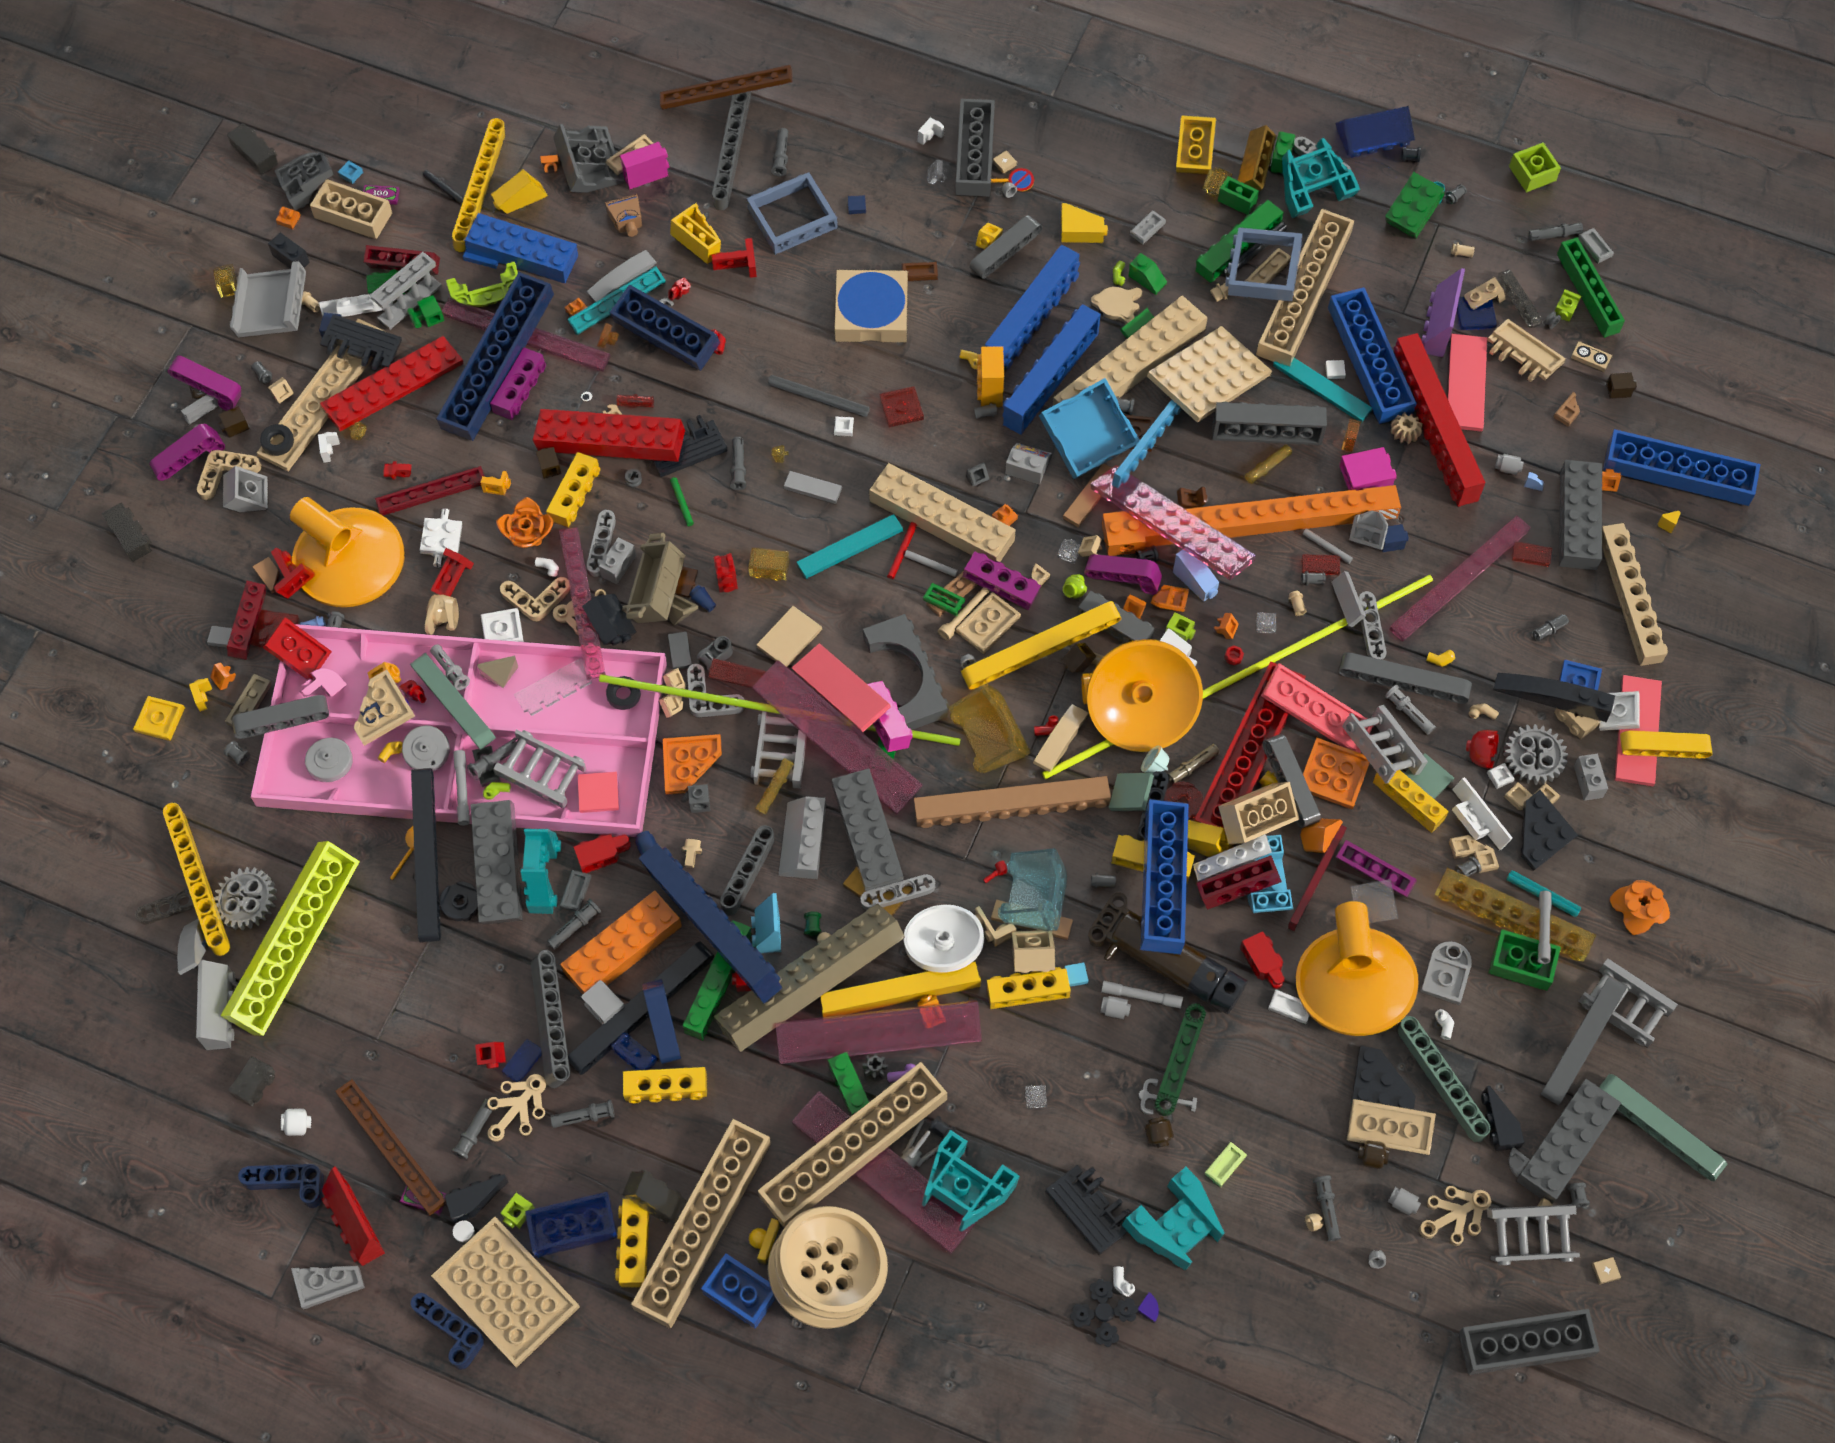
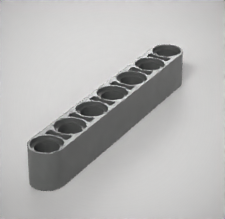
[1339,652,1472,704]
[531,950,570,1088]
[1540,975,1628,1106]

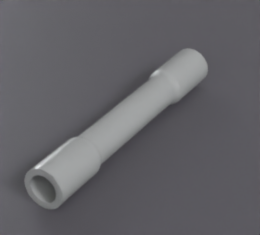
[453,750,470,825]
[1538,891,1552,964]
[1101,981,1183,1009]

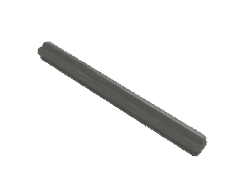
[768,375,870,417]

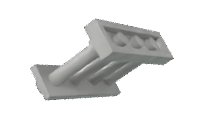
[370,252,442,329]
[1342,705,1428,783]
[751,711,809,789]
[493,729,586,809]
[1578,958,1678,1047]
[1487,1204,1580,1265]

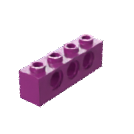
[490,347,546,420]
[962,551,1041,611]
[1336,840,1417,898]

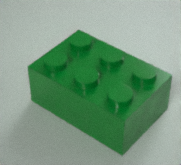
[1385,172,1445,239]
[1488,929,1561,991]

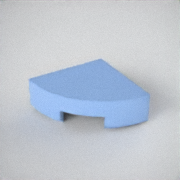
[1524,472,1544,491]

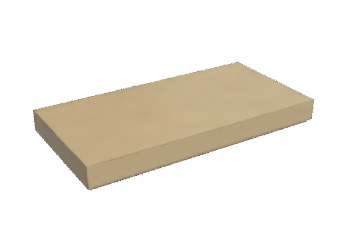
[1346,1099,1436,1155]

